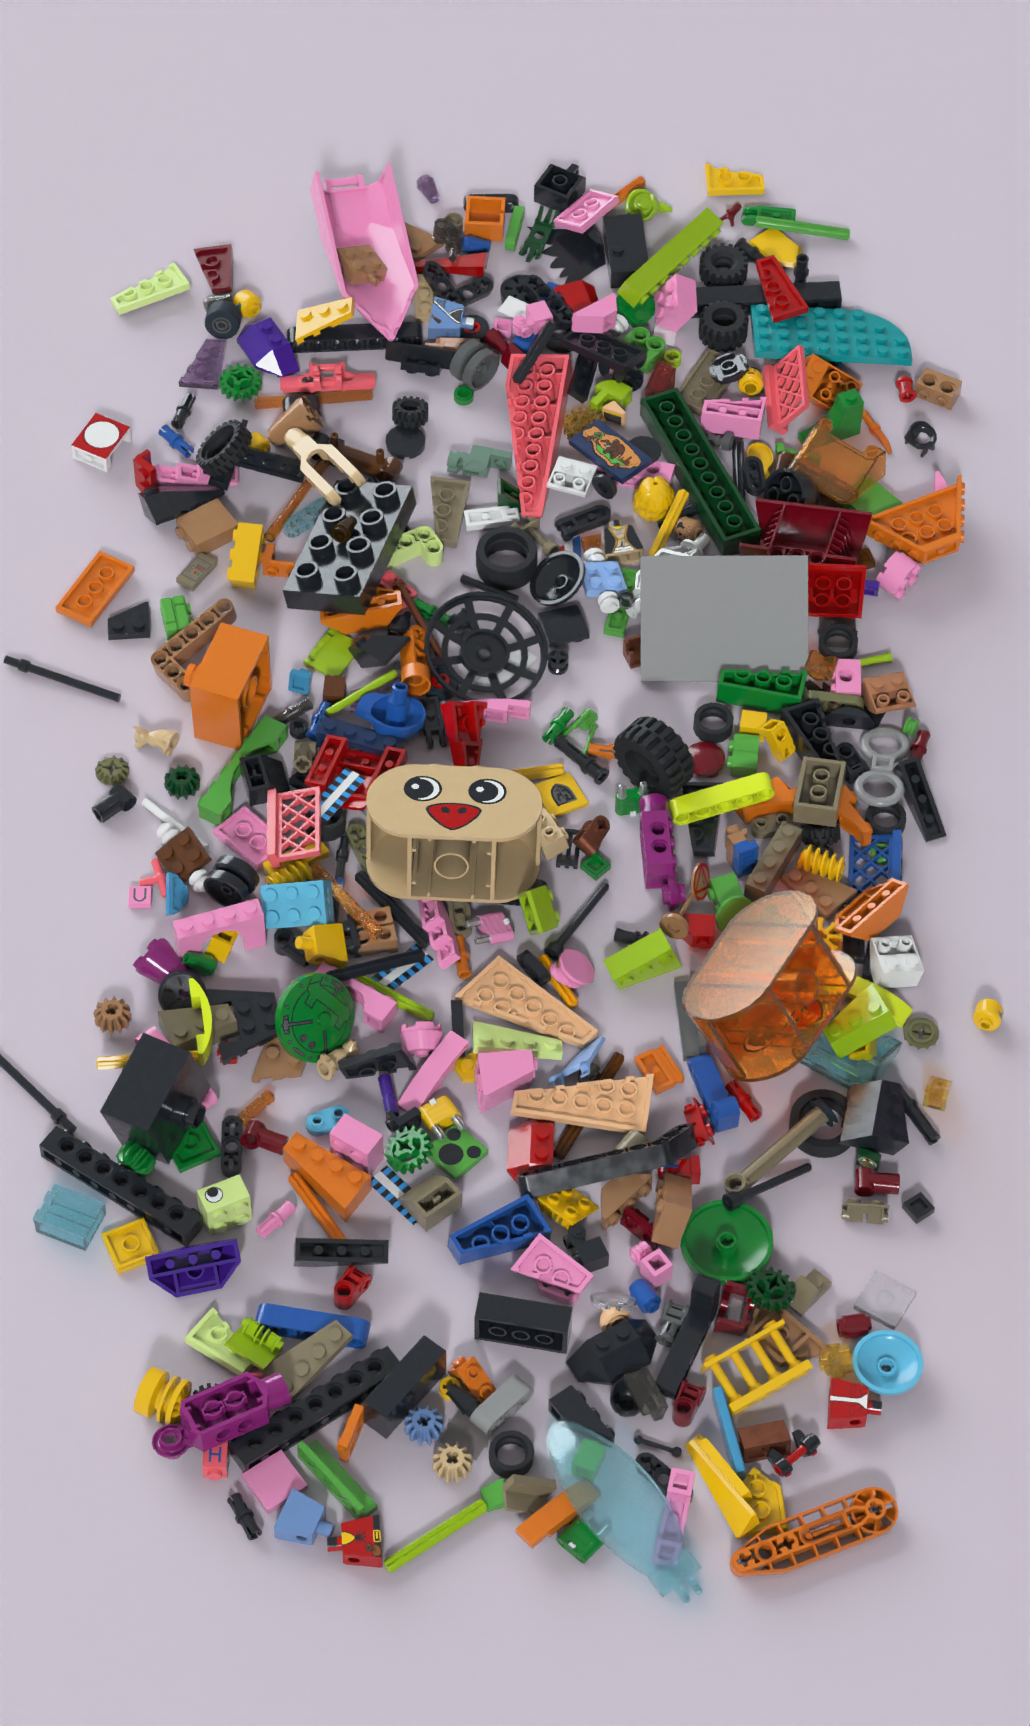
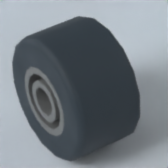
[205,300,241,339]

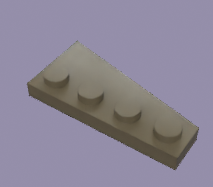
[430,476,470,548]
[255,1320,354,1406]

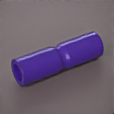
[378,1074,399,1117]

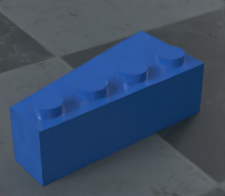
[447,1194,552,1265]

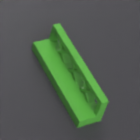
[297,1439,378,1519]

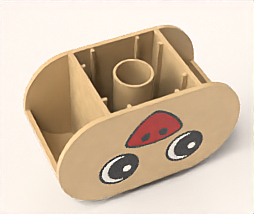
[366,764,542,903]

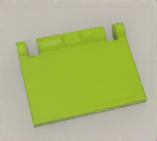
[303,628,354,676]

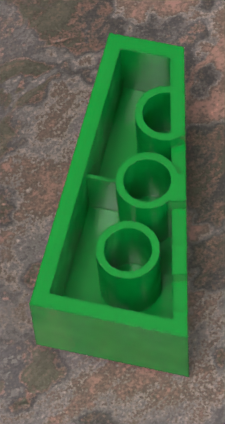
[716,669,808,714]

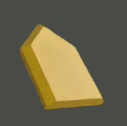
[749,229,802,270]
[742,1467,788,1538]

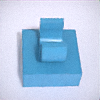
[288,668,312,695]

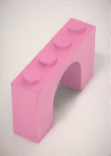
[173,898,266,967]

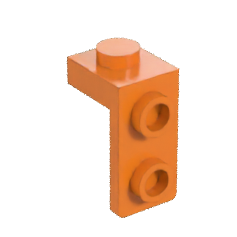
[260,543,295,578]
[447,1356,497,1403]

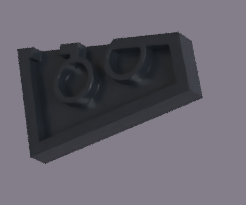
[338,1042,417,1079]

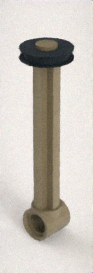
[723,1097,838,1202]

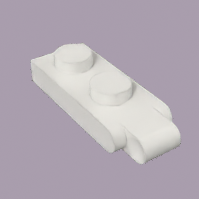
[464,506,520,531]

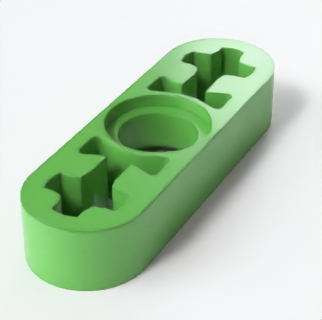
[505,205,525,251]

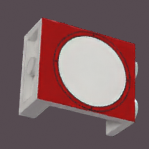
[71,413,132,472]

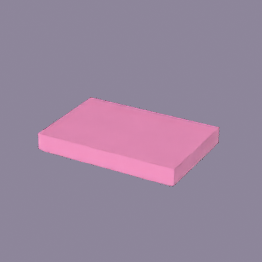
[553,189,620,234]
[213,805,289,872]

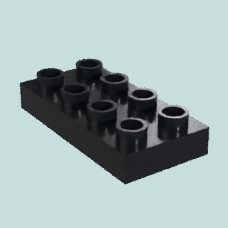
[283,478,417,615]

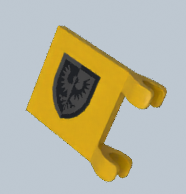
[534,772,589,817]

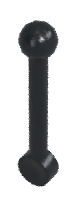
[634,1435,682,1457]

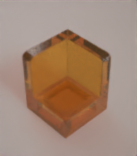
[804,650,839,681]

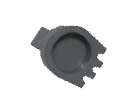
[703,431,735,451]

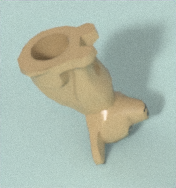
[133,726,180,756]
[316,1039,360,1081]

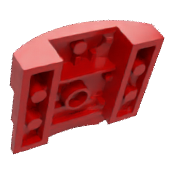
[304,734,408,811]

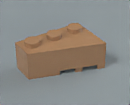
[651,1172,693,1249]

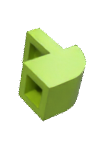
[589,380,632,419]

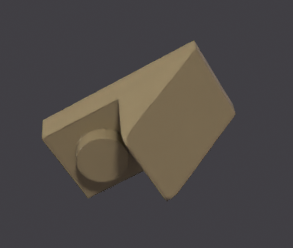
[789,1268,832,1317]

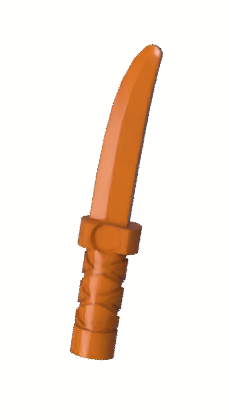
[862,411,892,454]

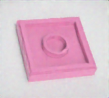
[241,1450,308,1514]

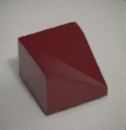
[501,342,524,369]

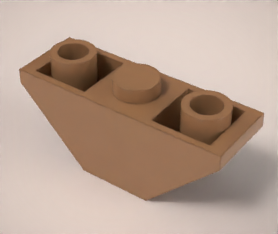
[600,1174,652,1231]

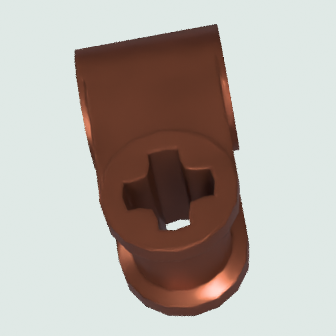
[572,815,610,857]

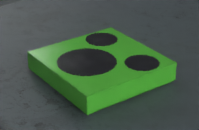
[427,1124,488,1182]

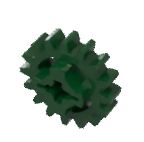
[745,1266,796,1313]

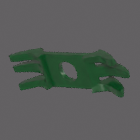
[518,206,560,263]

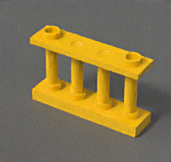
[700,1319,813,1417]

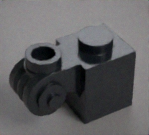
[562,1224,609,1273]

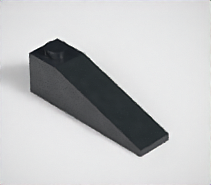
[893,757,947,842]
[294,1238,389,1267]

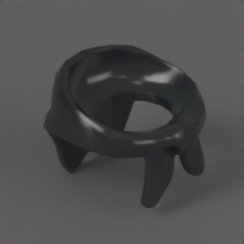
[904,421,937,457]

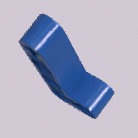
[687,1053,740,1133]

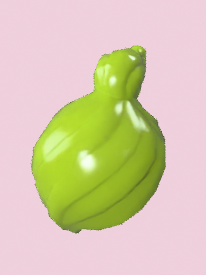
[624,189,673,222]

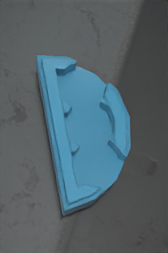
[166,872,189,916]

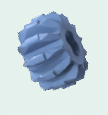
[404,1404,444,1446]

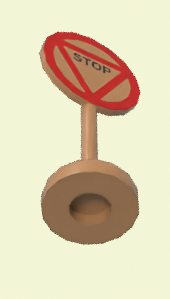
[659,862,710,939]

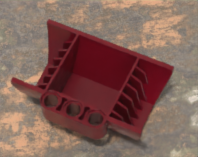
[739,498,872,565]

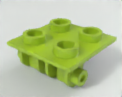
[224,1317,285,1370]

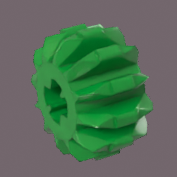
[116,1141,156,1177]

